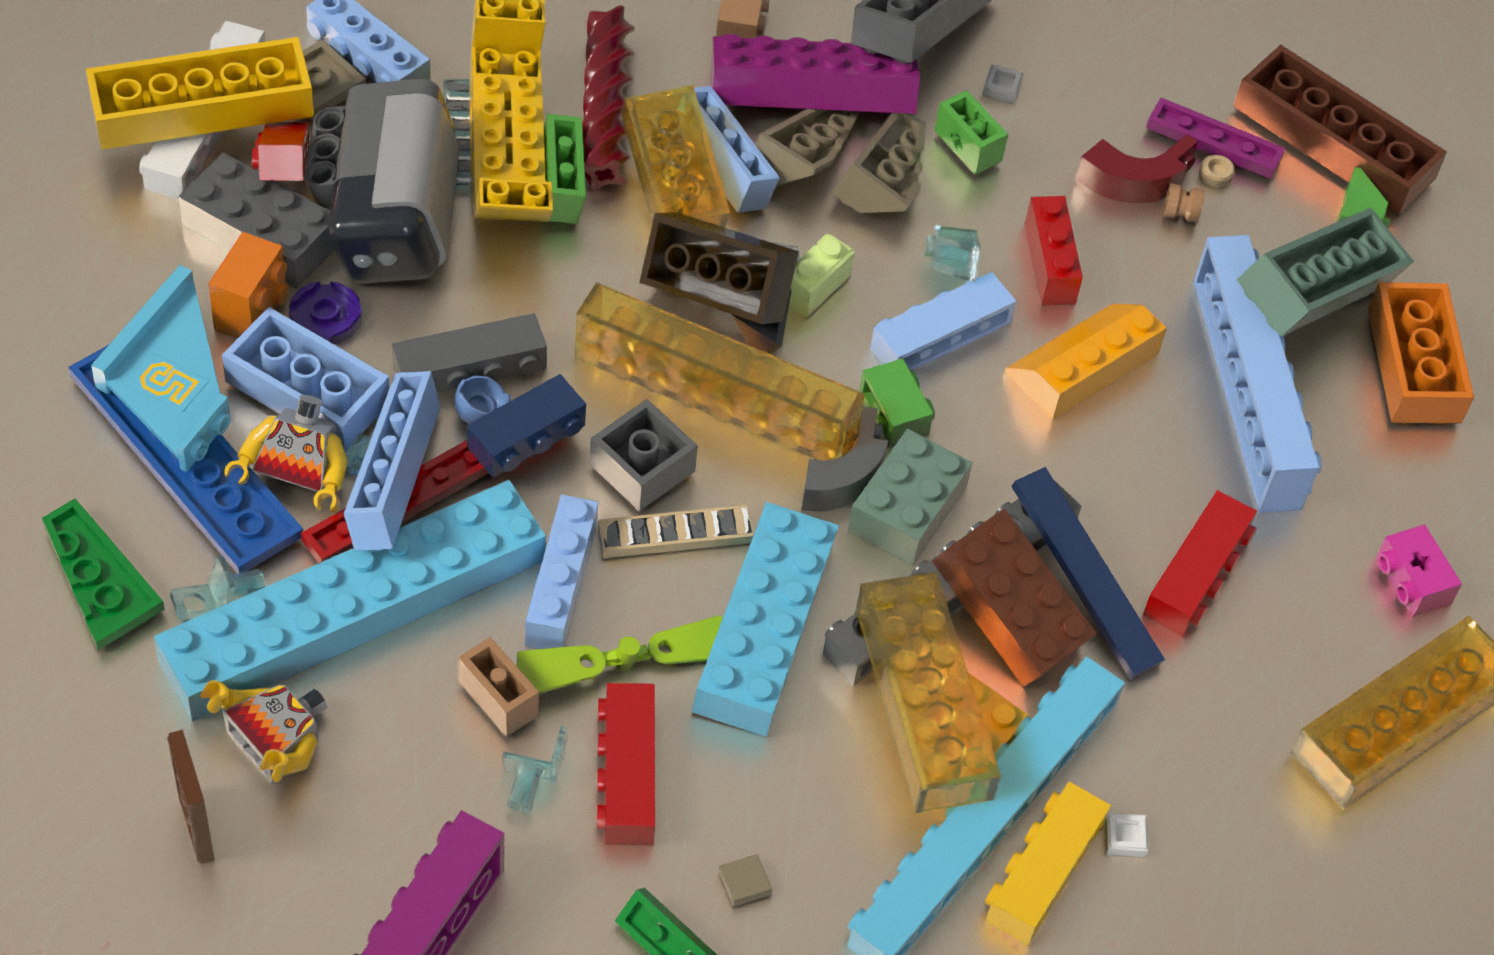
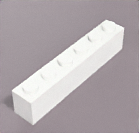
[139,20,265,199]

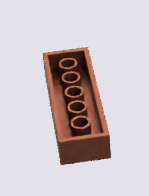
[1233,44,1447,215]

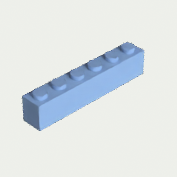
[344,371,441,551]

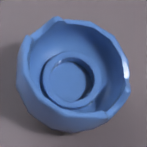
[454,375,511,424]

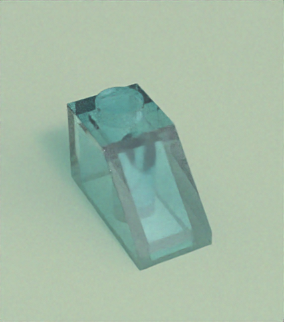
[924,225,980,282]

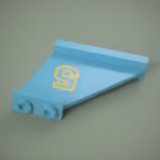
[91,265,231,472]

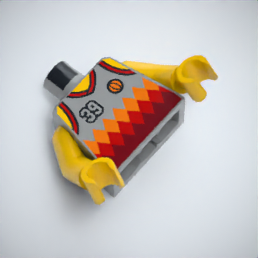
[225,395,348,513]
[200,680,327,784]

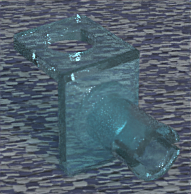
[170,556,265,623]
[502,726,568,812]

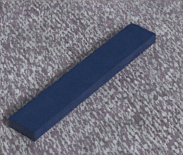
[1011,467,1165,680]

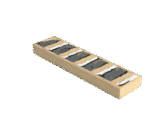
[598,505,754,559]

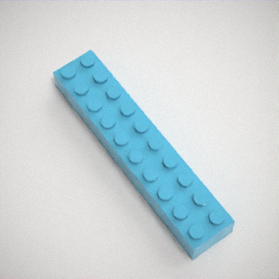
[154,480,546,722]

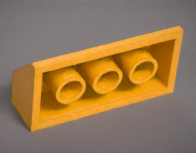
[1005,304,1167,420]

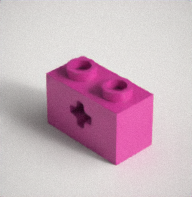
[1376,524,1462,617]

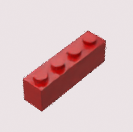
[1143,490,1257,636]
[597,683,655,845]

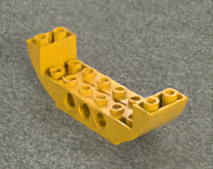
[469,0,553,222]

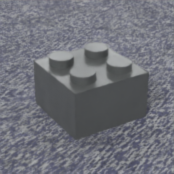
[589,399,698,512]

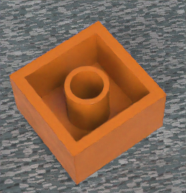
[208,231,289,338]

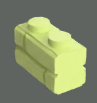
[789,234,854,317]

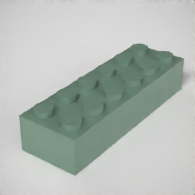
[1236,207,1414,337]

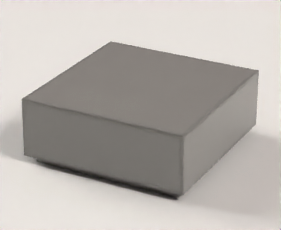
[982,64,1024,104]

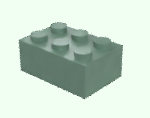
[848,429,973,566]

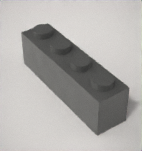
[392,313,547,393]

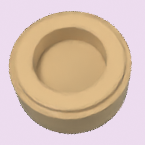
[1199,155,1235,189]

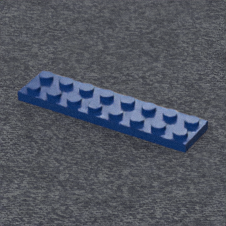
[68,345,304,576]

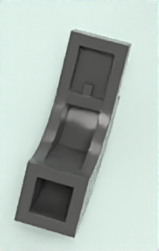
[801,406,888,511]

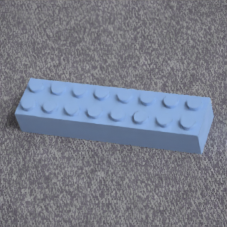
[1193,235,1321,513]

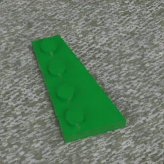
[42,498,165,651]

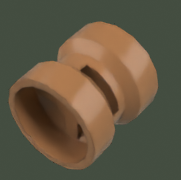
[1163,183,1205,223]

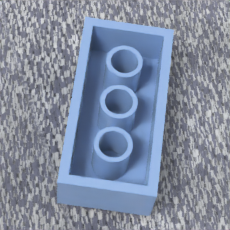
[222,307,390,452]

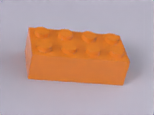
[1368,282,1474,423]

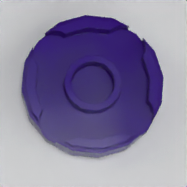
[288,281,362,344]

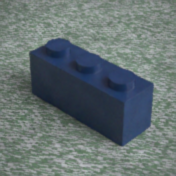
[467,374,587,478]

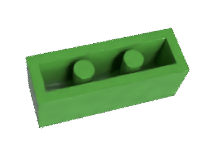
[544,114,586,224]

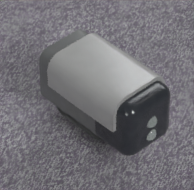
[305,79,459,284]

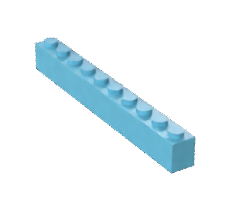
[847,656,1125,955]

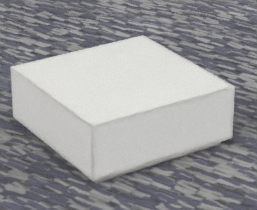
[1105,813,1149,858]

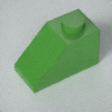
[1337,167,1391,228]

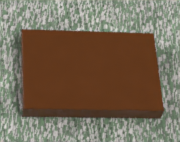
[167,729,215,864]

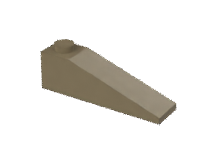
[756,109,860,185]
[832,113,926,213]

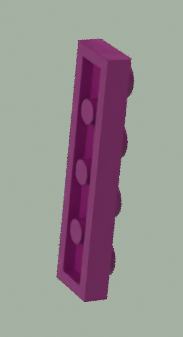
[1146,97,1286,179]

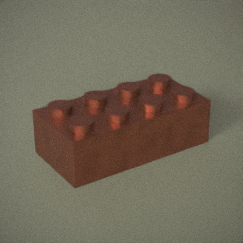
[932,508,1097,687]

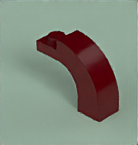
[1075,134,1198,203]

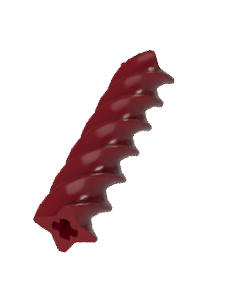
[582,5,635,190]

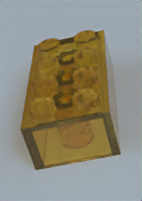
[622,85,730,227]

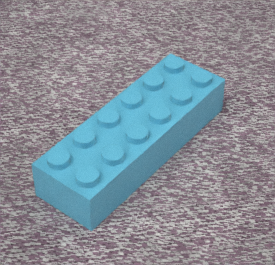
[692,502,839,737]

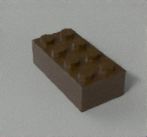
[639,212,799,324]

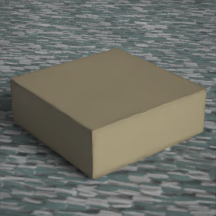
[719,854,772,907]

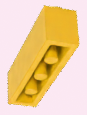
[985,781,1111,946]

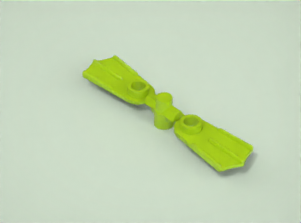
[516,615,723,694]

